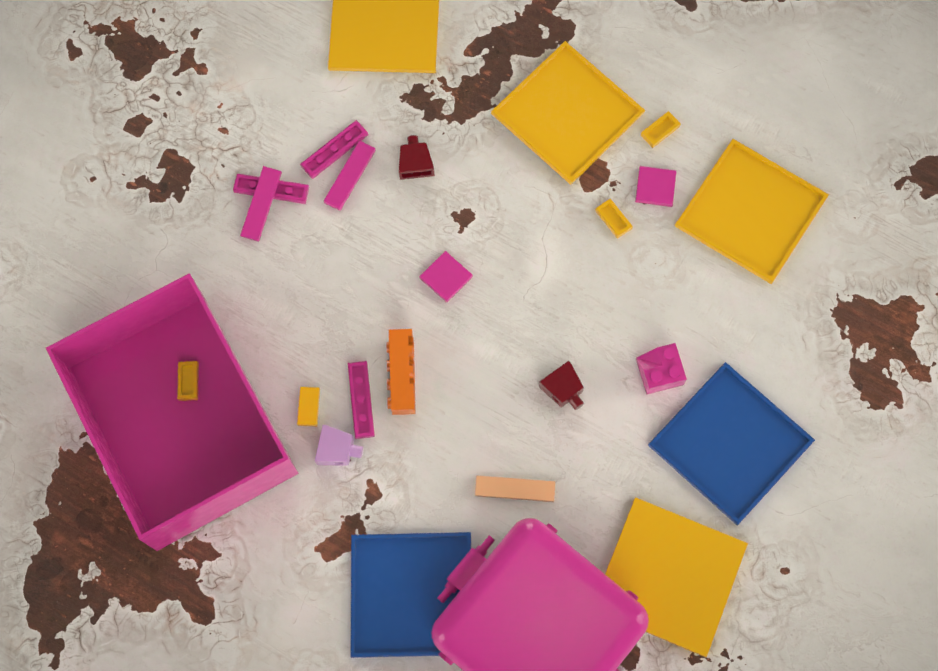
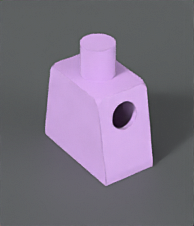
[315,425,363,466]

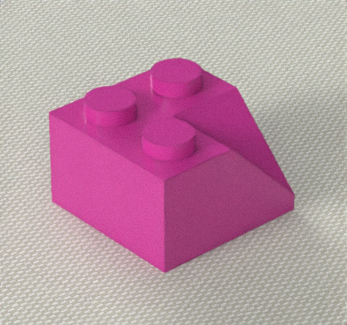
[636,343,687,394]

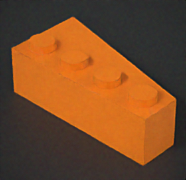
[386,329,416,415]

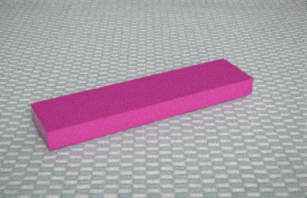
[300,120,368,179]
[324,141,376,211]
[240,166,282,242]
[233,174,310,204]
[348,361,375,439]

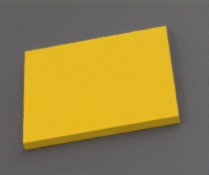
[328,0,439,73]
[491,41,645,185]
[675,139,829,284]
[605,497,748,658]

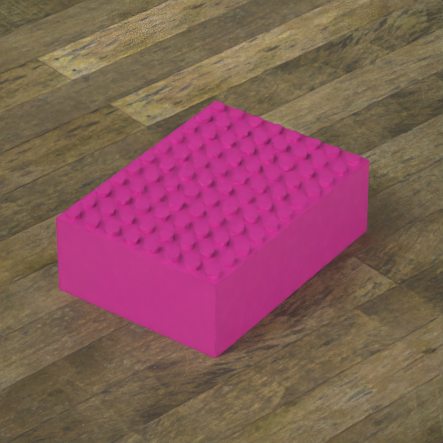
[46,273,299,551]

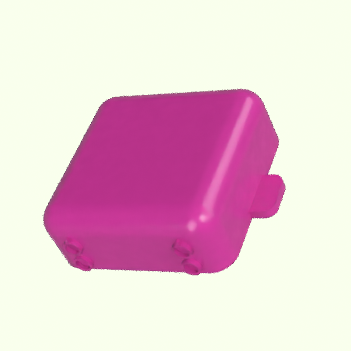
[432,518,649,671]

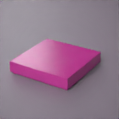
[635,166,676,207]
[419,251,473,303]

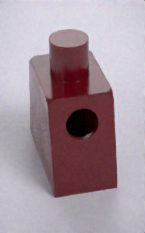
[399,135,435,180]
[539,361,584,410]

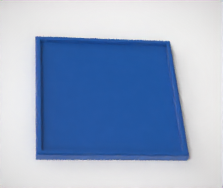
[648,362,815,526]
[351,532,471,658]

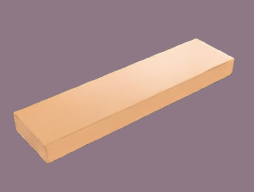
[475,475,555,502]

